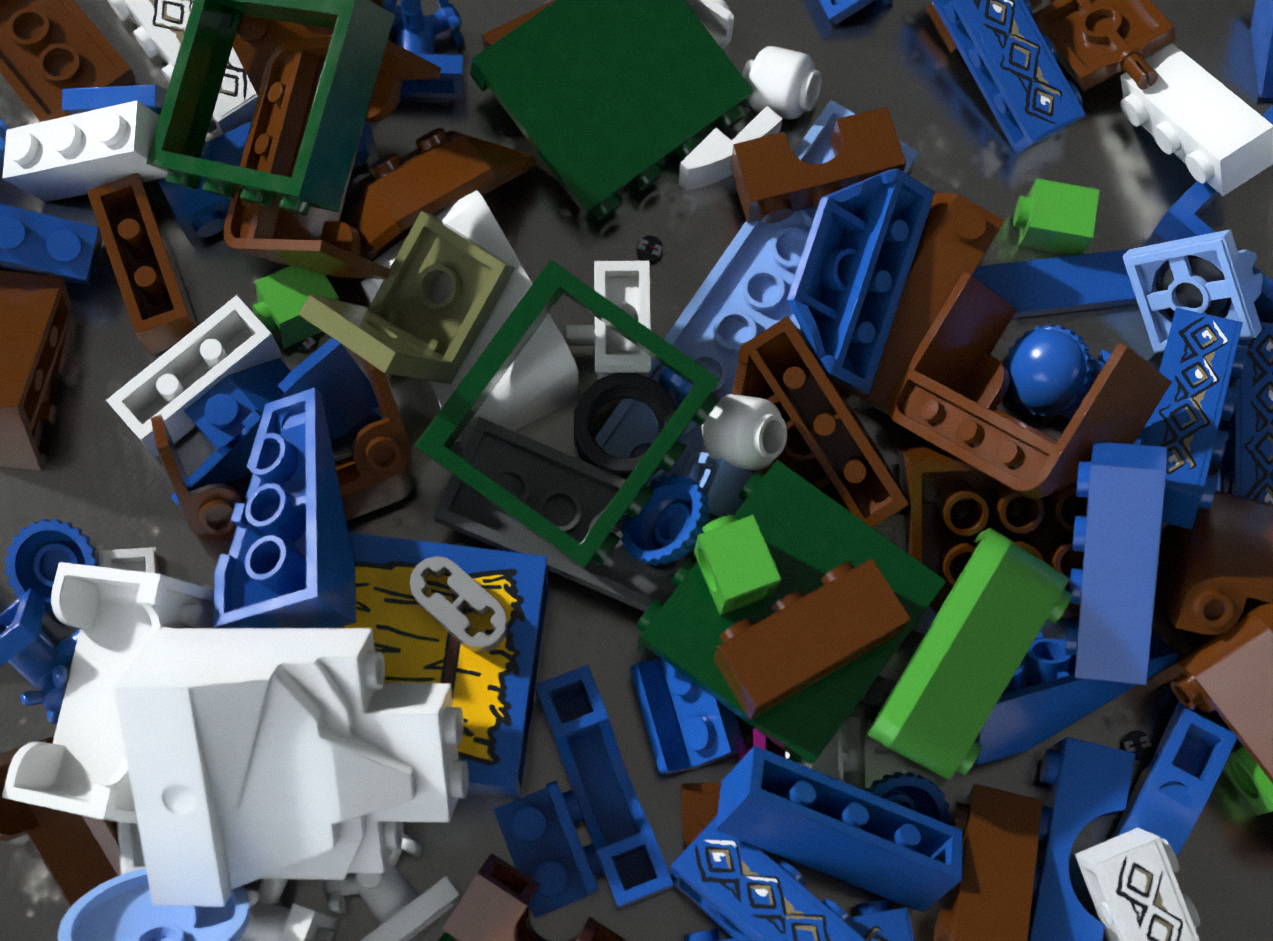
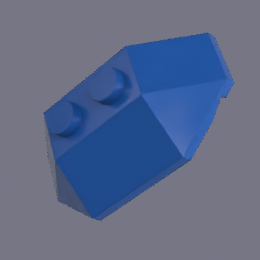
[787,169,935,394]

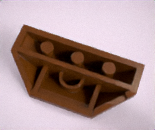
[347,127,537,260]
[732,316,909,527]

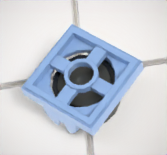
[1122,229,1263,354]

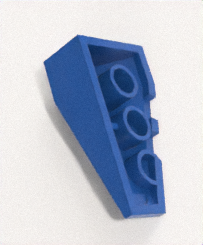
[171,338,383,511]
[214,387,356,628]
[975,630,1178,765]

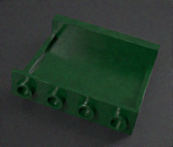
[470,0,754,224]
[636,460,946,768]

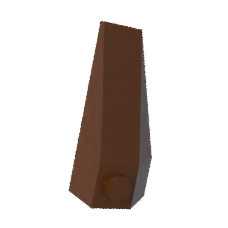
[842,192,1005,416]

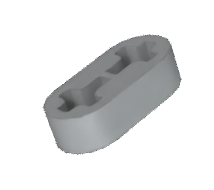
[410,556,508,653]

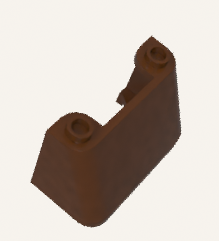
[1155,490,1273,635]

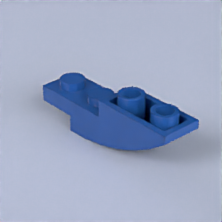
[1112,700,1237,857]

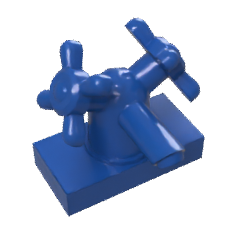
[382,0,467,99]
[0,588,80,725]

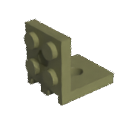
[299,211,515,384]

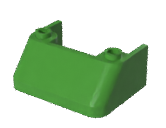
[866,528,1073,780]

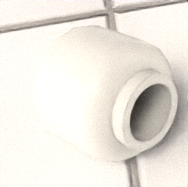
[742,46,822,119]
[702,394,787,471]

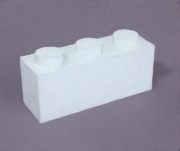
[1120,43,1273,196]
[2,100,168,203]
[106,295,282,458]

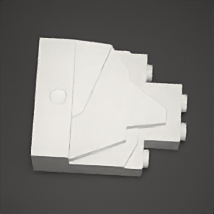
[113,628,469,907]

